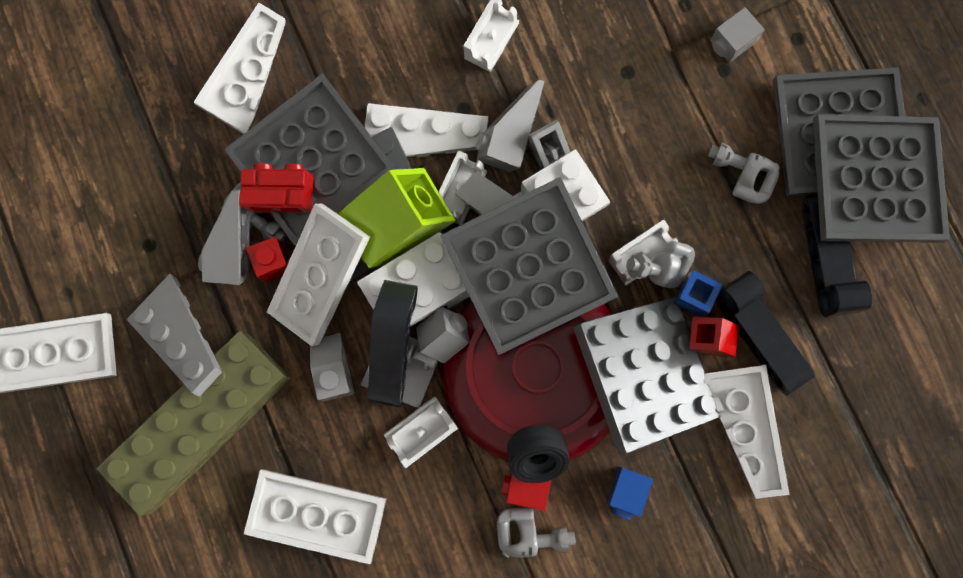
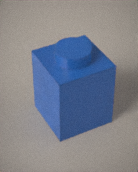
[674,270,723,317]
[606,467,653,520]

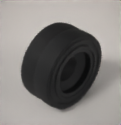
[507,425,569,483]

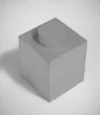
[710,7,765,63]
[416,307,470,363]

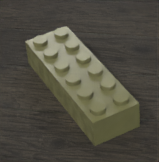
[96,330,292,516]

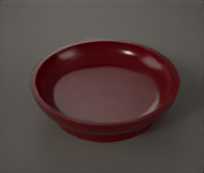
[441,301,613,462]

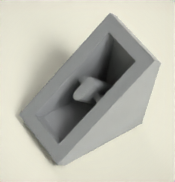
[528,119,570,170]

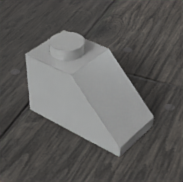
[310,333,355,402]

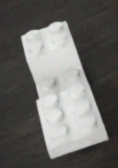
[357,149,610,327]

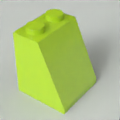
[338,168,456,268]

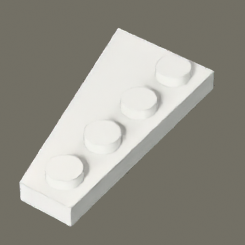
[364,103,488,158]

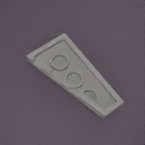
[127,274,222,397]

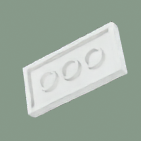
[267,203,370,346]
[0,313,117,393]
[244,469,387,564]

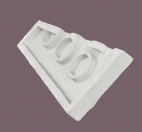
[194,3,286,134]
[704,365,789,499]

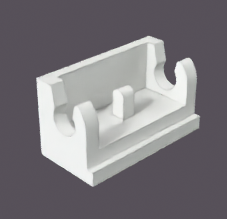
[463,0,519,73]
[439,150,487,225]
[608,220,678,286]
[384,396,458,468]

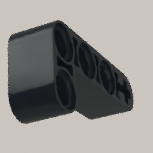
[802,196,872,317]
[715,271,815,396]
[368,280,418,408]

